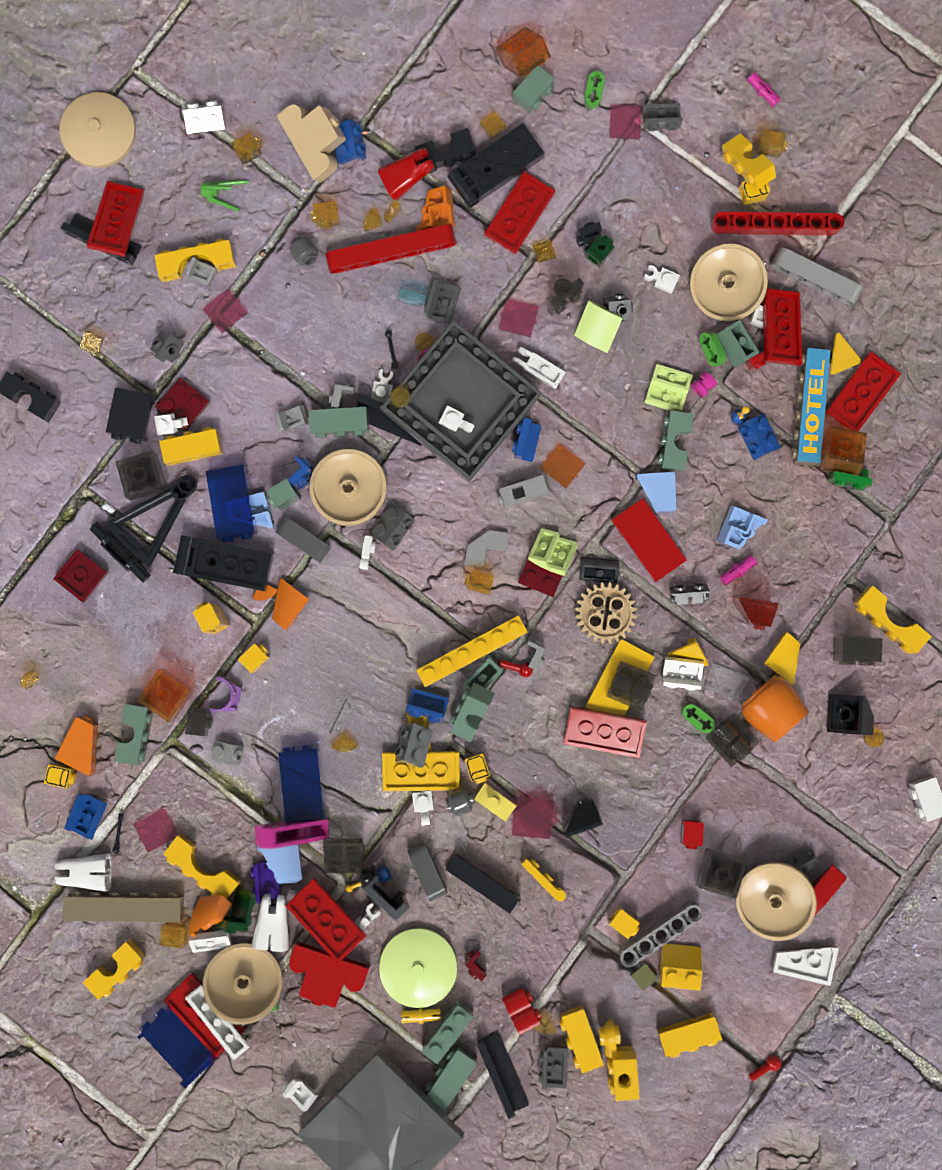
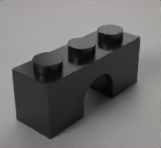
[414,128,476,174]
[0,372,60,423]

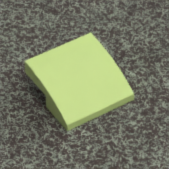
[574,300,623,353]
[644,364,693,412]
[528,528,578,576]

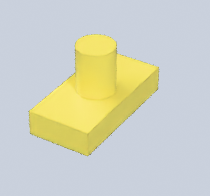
[475,783,517,822]

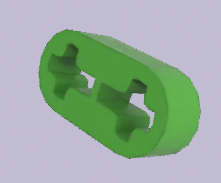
[584,71,605,109]
[699,331,726,367]
[681,704,715,734]

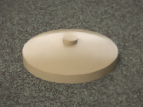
[59,92,136,168]
[690,244,768,322]
[310,449,387,526]
[736,862,816,941]
[203,943,282,1024]

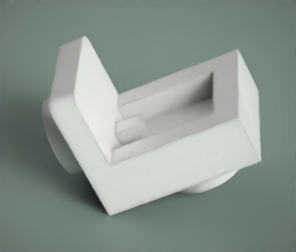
[282,1079,318,1111]

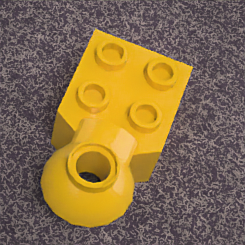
[599,1018,640,1101]

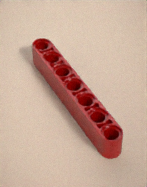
[710,212,845,236]
[325,224,456,274]

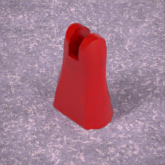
[378,148,435,201]

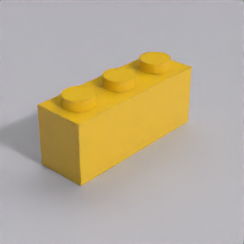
[159,427,223,466]
[192,602,230,635]
[559,1005,604,1074]
[656,1013,722,1058]

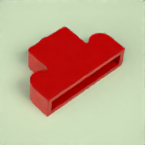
[289,941,370,1008]

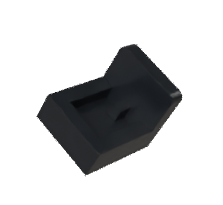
[575,221,602,252]

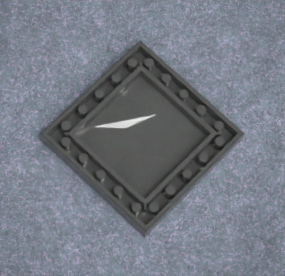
[380,320,542,483]
[297,1050,464,1170]

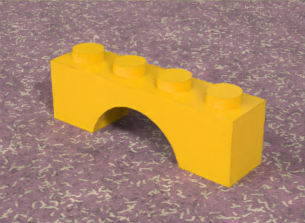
[154,239,236,282]
[853,585,932,654]
[163,834,241,900]

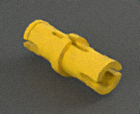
[401,1008,441,1024]

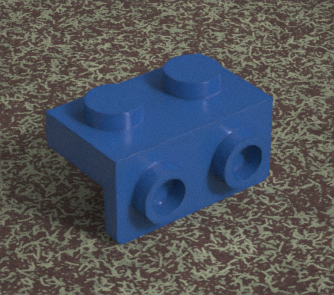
[335,119,367,165]
[738,414,781,460]
[512,418,541,462]
[288,456,313,490]
[406,688,449,723]
[64,793,108,839]

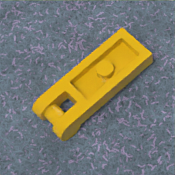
[521,857,566,901]

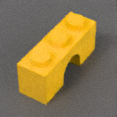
[722,133,776,190]
[83,939,146,1000]

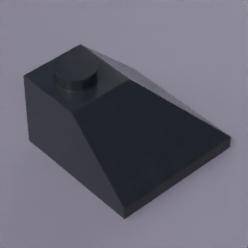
[827,694,874,735]
[562,798,603,838]

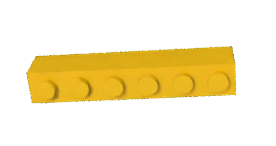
[416,615,528,687]

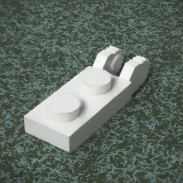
[511,347,566,389]

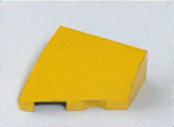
[763,632,800,685]

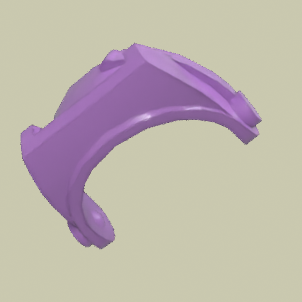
[209,676,242,713]

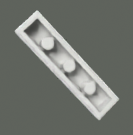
[185,985,250,1060]

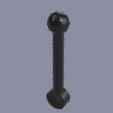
[385,330,399,369]
[112,813,124,854]

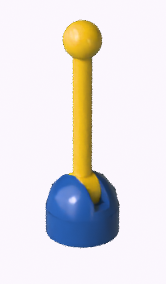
[730,406,750,425]
[345,865,391,892]

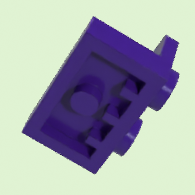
[251,861,281,903]

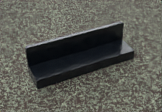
[60,214,142,266]
[356,393,422,446]
[446,853,521,914]
[477,1032,529,1120]

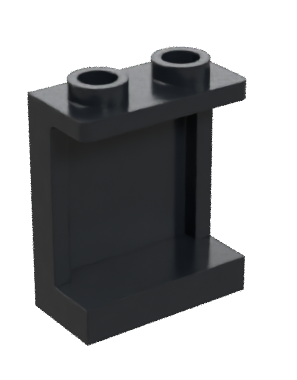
[106,387,156,444]
[359,865,410,921]

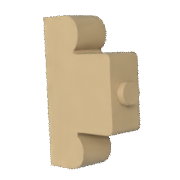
[277,105,346,182]

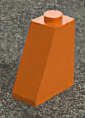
[54,715,98,776]

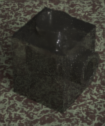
[185,707,213,736]

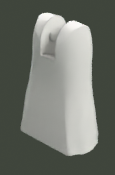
[55,853,112,892]
[252,894,290,952]

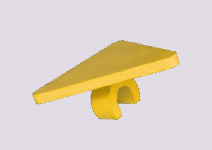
[829,333,861,374]
[667,638,709,666]

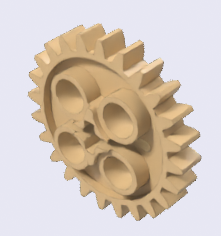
[575,582,637,645]

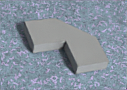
[464,530,508,568]

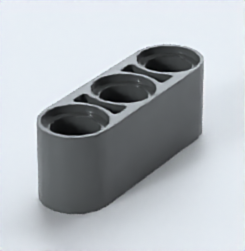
[275,517,331,563]
[407,842,448,902]

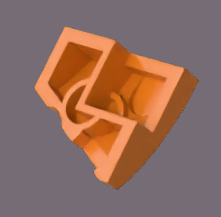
[416,186,455,231]
[272,578,310,631]
[189,895,232,937]

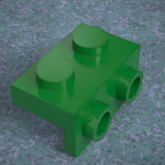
[828,463,873,491]

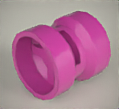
[690,371,717,398]

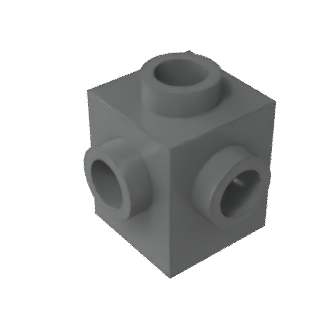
[603,294,634,322]
[150,330,184,363]

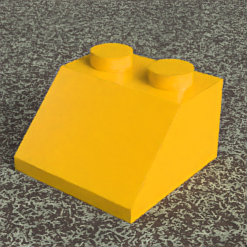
[658,943,702,991]

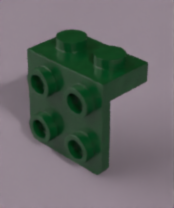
[216,886,256,934]

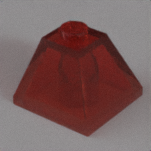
[732,597,778,631]

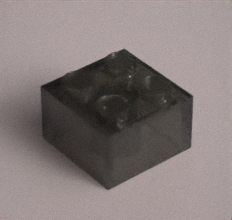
[115,451,167,501]
[833,637,882,666]
[695,847,747,899]

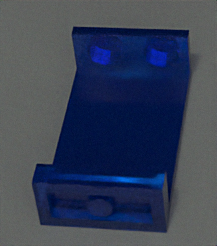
[206,464,258,543]
[278,744,326,823]
[137,1007,216,1089]

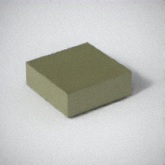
[630,962,658,991]

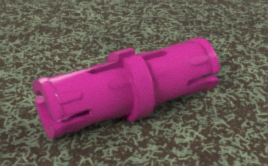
[747,72,781,108]
[719,554,757,586]

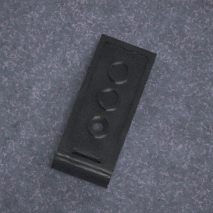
[447,123,545,208]
[173,535,274,592]

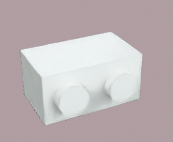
[908,776,942,822]

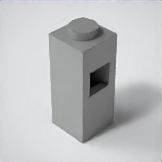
[497,475,549,509]

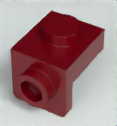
[465,948,487,982]

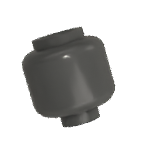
[290,237,318,266]
[446,788,475,816]

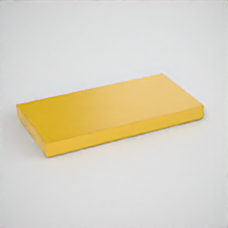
[585,639,655,716]
[382,751,460,791]

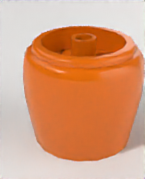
[741,676,809,743]

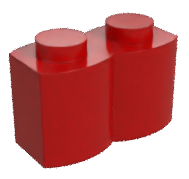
[502,988,543,1035]

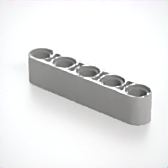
[771,247,863,306]
[619,902,703,967]

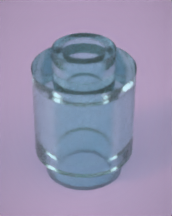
[399,285,428,308]

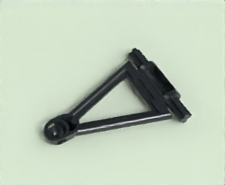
[89,475,198,583]

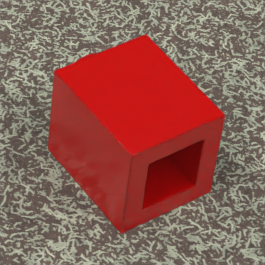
[680,820,704,849]

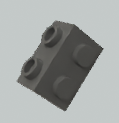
[642,103,683,131]
[424,279,461,324]
[369,503,415,551]
[395,723,433,768]
[539,1045,568,1090]

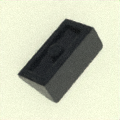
[579,557,620,583]

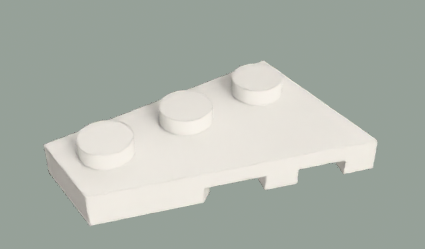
[772,946,839,986]

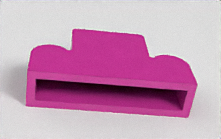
[255,819,329,849]

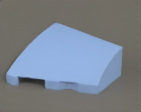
[637,472,676,512]
[226,491,273,528]
[717,505,767,549]
[257,845,302,884]

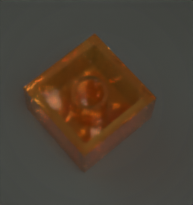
[495,27,551,78]
[820,426,867,476]
[137,668,195,723]

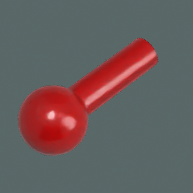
[497,659,533,678]
[748,1055,782,1082]

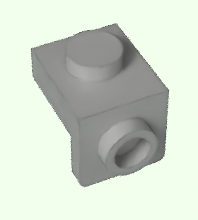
[185,257,217,287]
[329,383,355,409]
[275,405,309,431]
[526,639,546,670]
[211,740,244,765]

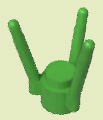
[201,180,249,211]

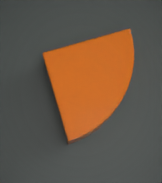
[252,585,277,601]

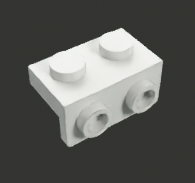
[183,100,225,134]
[662,656,704,691]

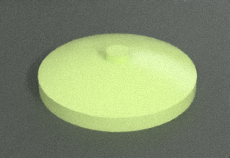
[379,928,457,1008]

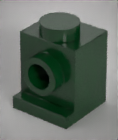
[585,235,615,268]

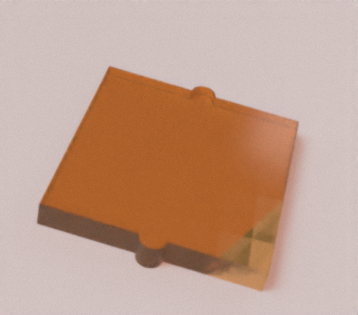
[540,444,585,488]

